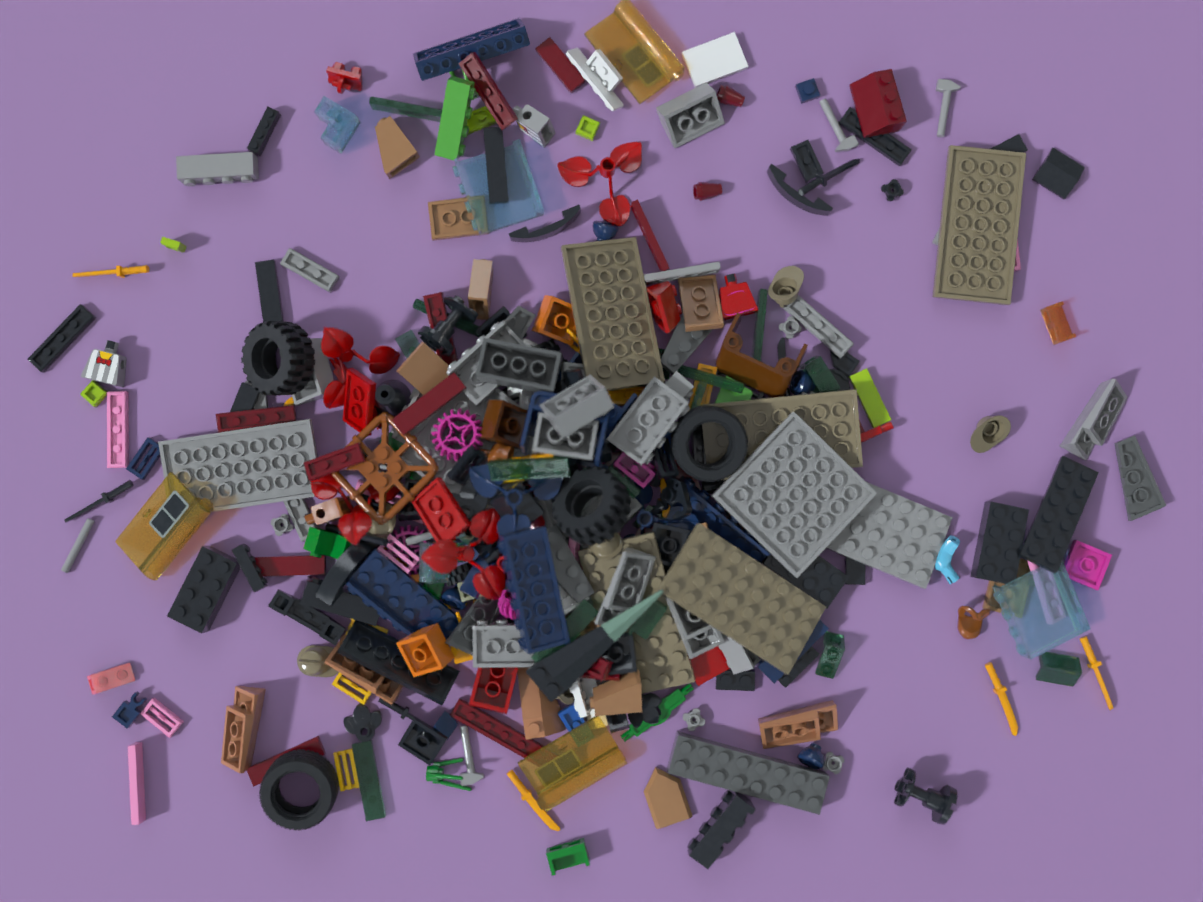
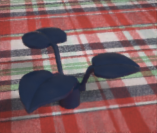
[469,464,564,536]
[622,476,699,539]

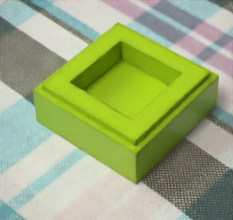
[575,115,600,141]
[160,237,187,253]
[80,380,108,407]

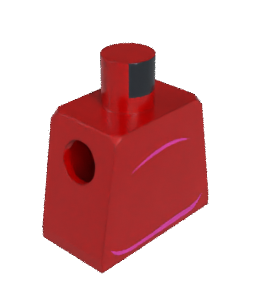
[719,274,758,321]

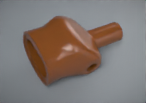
[478,443,514,465]

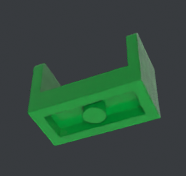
[546,838,590,876]

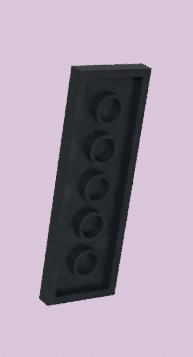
[1018,456,1099,574]
[337,620,460,705]

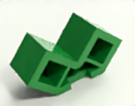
[303,527,352,560]

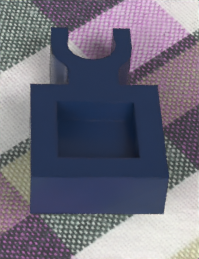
[112,691,147,729]

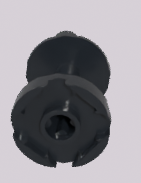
[418,295,478,357]
[894,767,958,825]

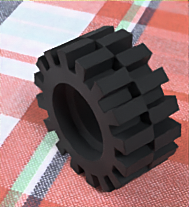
[443,560,476,587]

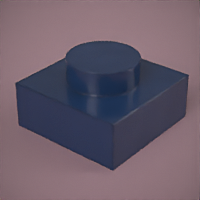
[795,78,820,104]

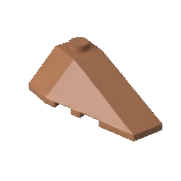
[517,667,565,740]

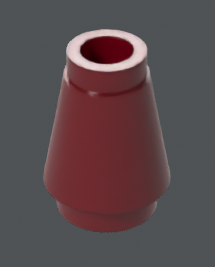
[717,85,745,107]
[693,182,722,201]

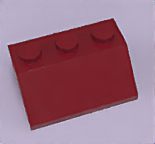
[849,69,907,138]

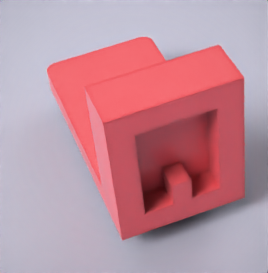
[87,663,135,695]

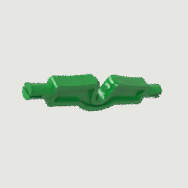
[620,683,694,742]

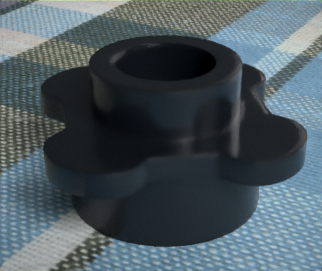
[881,179,904,202]

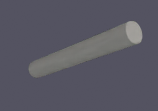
[61,518,95,573]

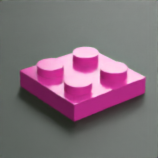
[1060,540,1112,590]

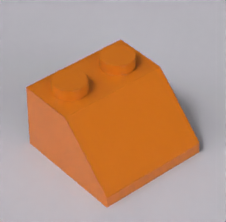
[531,295,577,346]
[396,623,455,677]

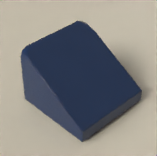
[433,711,459,740]

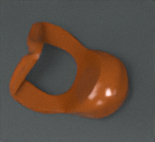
[957,606,991,639]

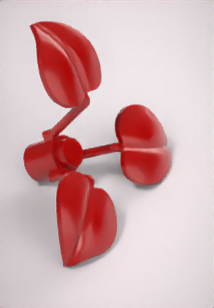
[558,142,642,226]
[321,327,400,408]
[310,474,400,545]
[421,508,506,600]

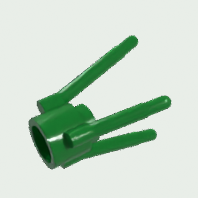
[426,758,472,791]

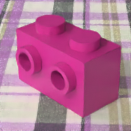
[613,451,656,489]

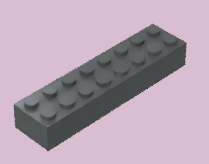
[667,731,830,815]

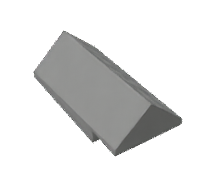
[1060,379,1128,460]
[595,547,656,625]
[665,596,725,659]

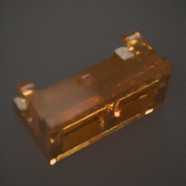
[1040,301,1076,345]

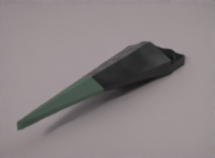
[526,590,663,702]

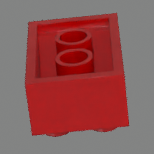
[646,281,682,333]
[469,667,518,715]

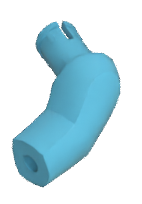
[934,535,960,584]

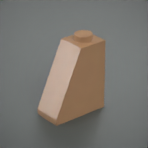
[375,116,420,179]
[468,259,493,320]
[589,670,642,716]

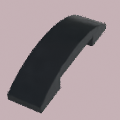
[767,164,833,216]
[509,204,581,242]
[315,540,380,607]
[268,589,346,645]

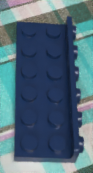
[413,18,530,81]
[661,475,770,563]
[497,526,570,654]
[346,548,459,640]

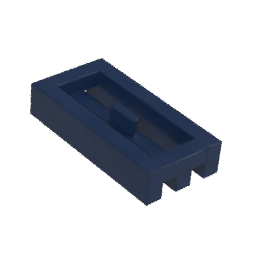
[126,437,160,480]

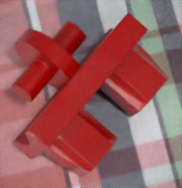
[326,62,363,94]

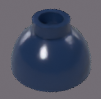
[593,221,619,241]
[790,369,816,395]
[441,584,467,610]
[797,743,824,769]

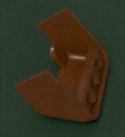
[716,313,808,397]

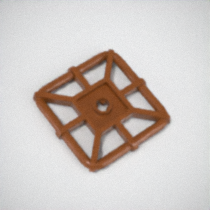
[332,412,439,525]

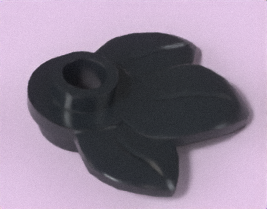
[452,483,488,522]
[628,693,662,728]
[343,703,382,742]

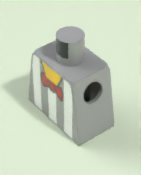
[513,105,555,147]
[81,340,127,388]

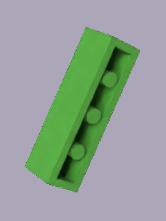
[434,76,476,161]

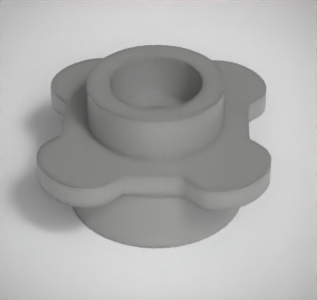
[779,316,802,339]
[271,514,293,536]
[683,708,705,731]
[823,752,844,774]

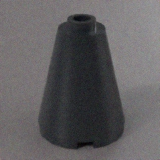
[374,380,411,417]

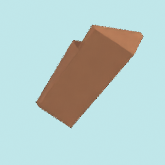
[324,634,404,705]
[221,686,266,774]
[758,700,838,749]

